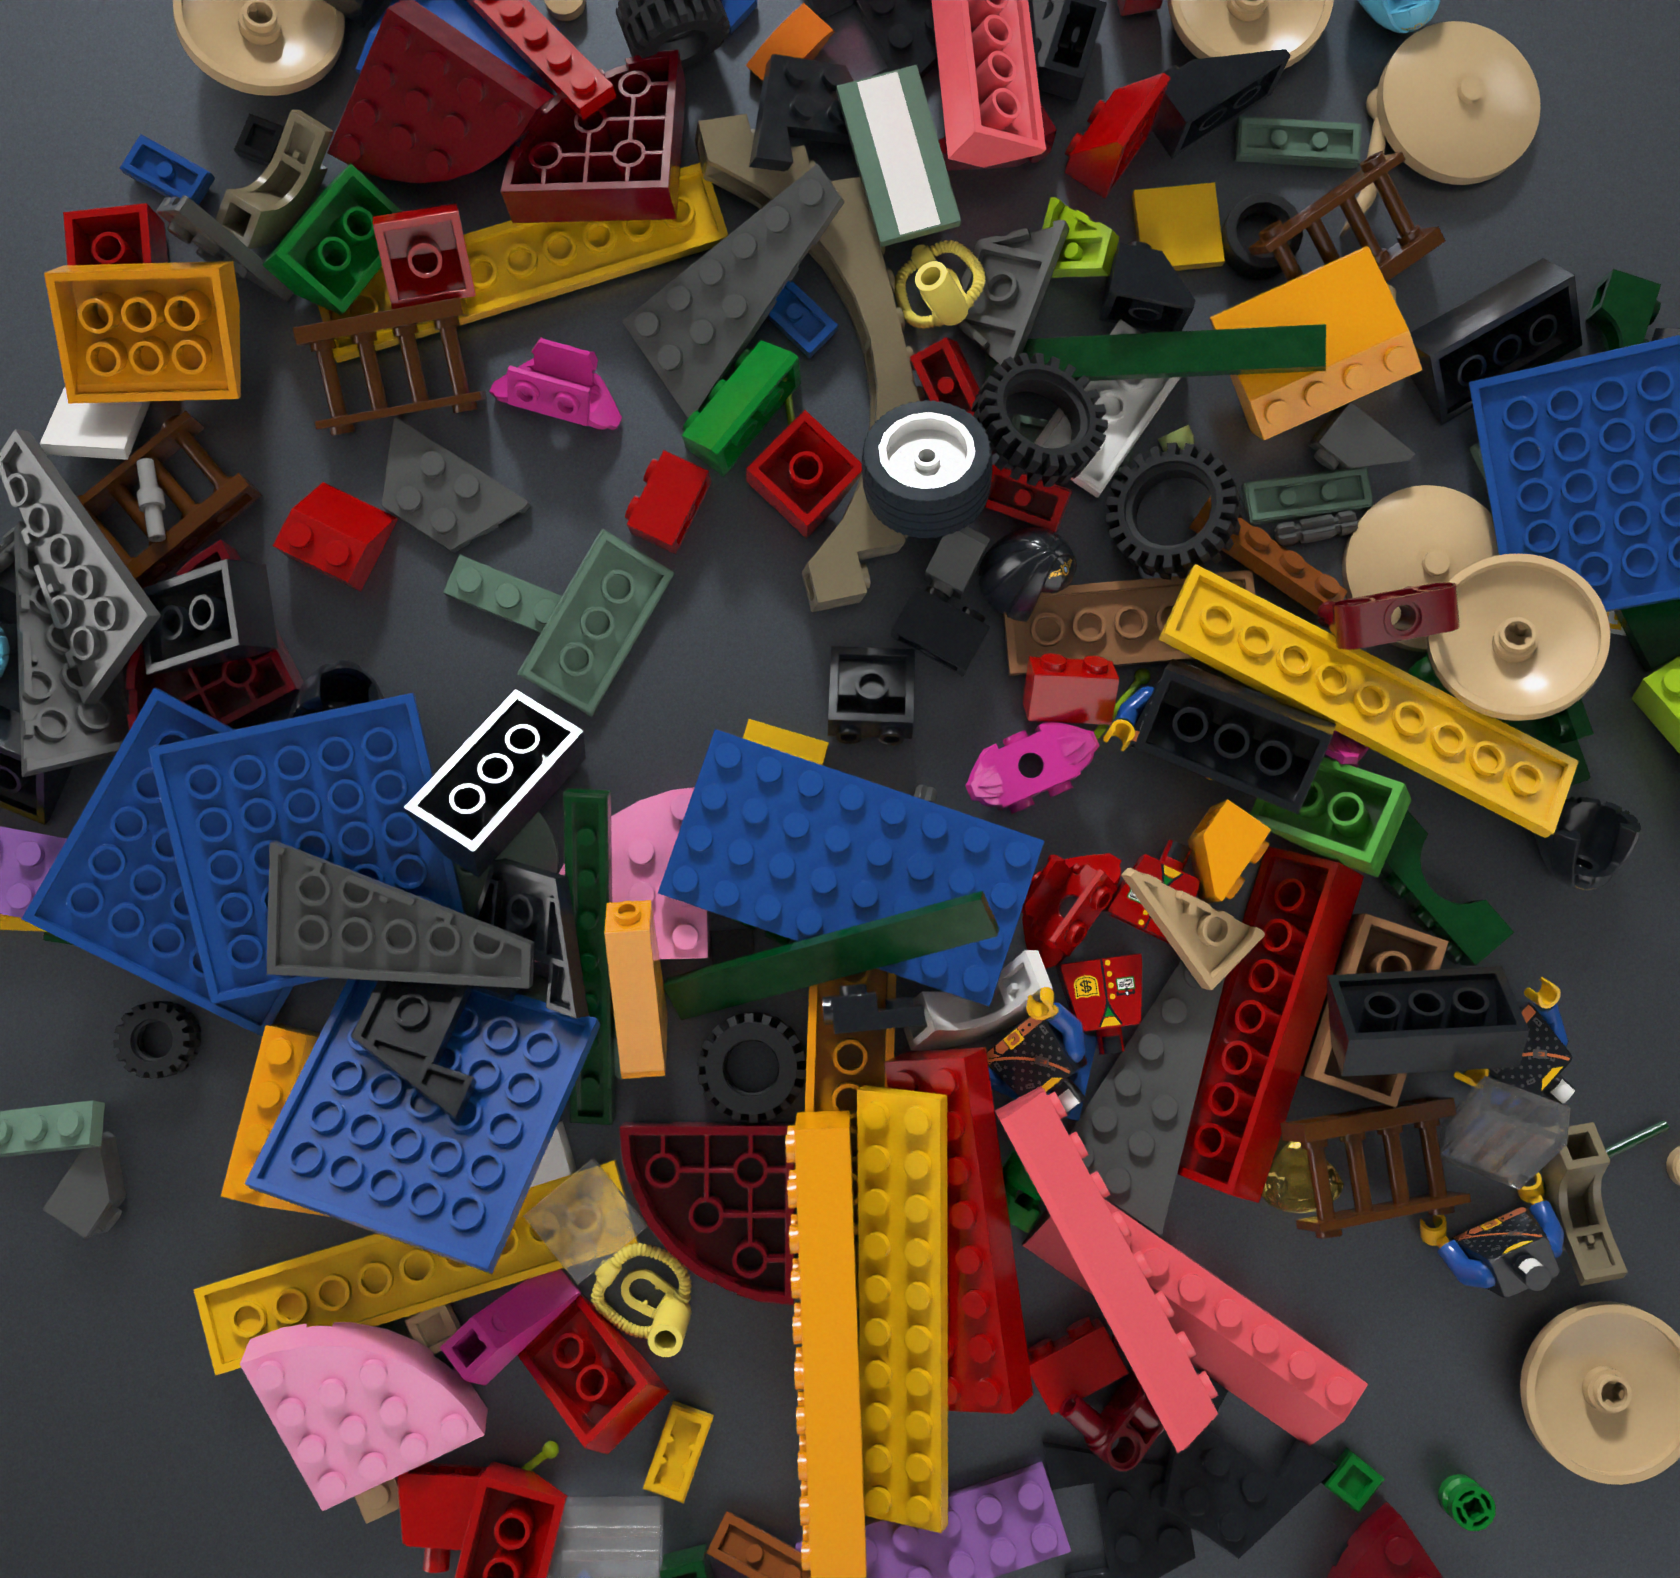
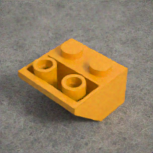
[1187,799,1271,903]

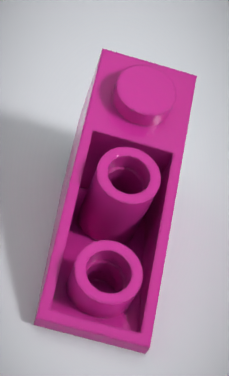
[440,1269,581,1386]

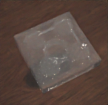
[523,1158,648,1284]

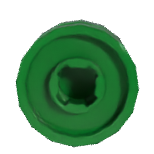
[1002,1150,1043,1233]

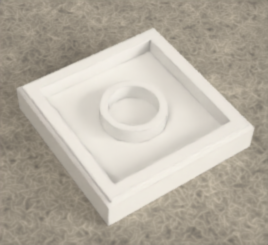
[39,387,151,460]

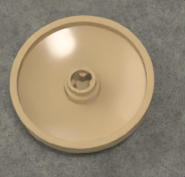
[173,0,345,96]
[1168,0,1334,69]
[1377,21,1540,185]
[1342,485,1499,652]
[1426,553,1610,721]
[1520,1301,1680,1485]

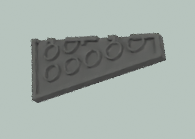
[622,164,845,418]
[0,429,161,704]
[14,521,130,777]
[267,841,534,989]
[1069,960,1225,1236]

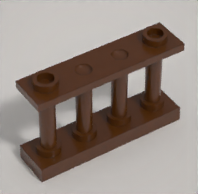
[1248,151,1446,282]
[293,297,487,436]
[76,410,262,588]
[1280,1096,1471,1238]

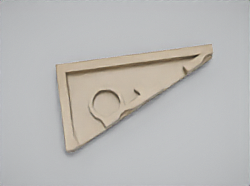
[1121,868,1265,990]

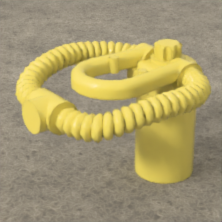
[894,240,985,329]
[591,1243,692,1357]

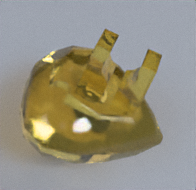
[1262,1141,1344,1214]

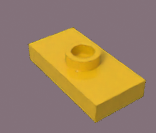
[643,1400,714,1503]

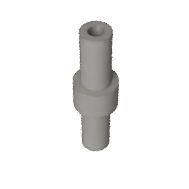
[136,458,166,542]

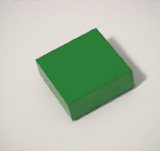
[1321,1447,1385,1514]

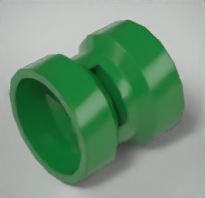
[1438,1474,1496,1531]

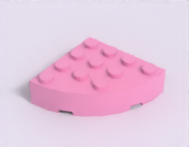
[535,787,711,962]
[240,1322,488,1511]

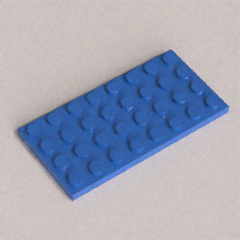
[658,729,1044,1007]

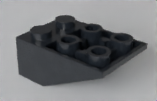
[1028,0,1107,101]

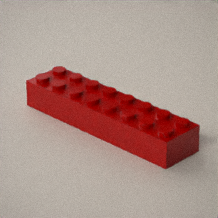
[884,1047,1033,1414]

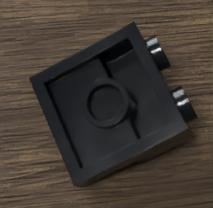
[828,646,915,746]
[822,983,925,1034]

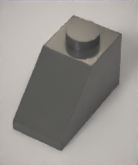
[1308,402,1415,471]
[924,526,990,599]
[42,1131,126,1238]

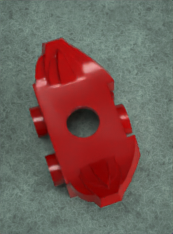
[1021,853,1122,970]

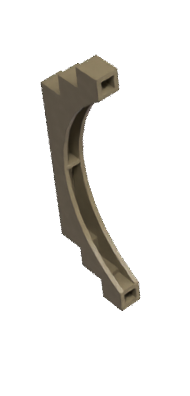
[694,114,925,612]

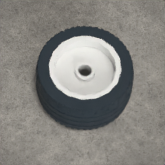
[862,400,992,538]

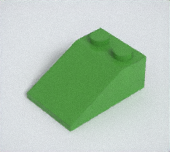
[1250,757,1412,877]

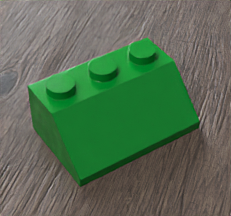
[262,164,403,315]
[682,340,801,477]

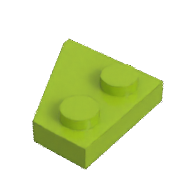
[1042,197,1120,278]

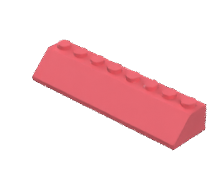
[931,0,1046,168]
[995,1086,1218,1453]
[1022,1198,1368,1447]

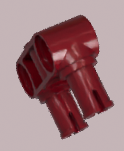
[1317,582,1460,649]
[1059,1333,1165,1471]

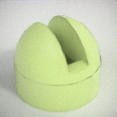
[1158,424,1195,452]

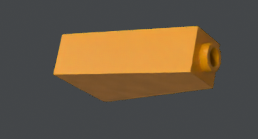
[604,900,668,1079]

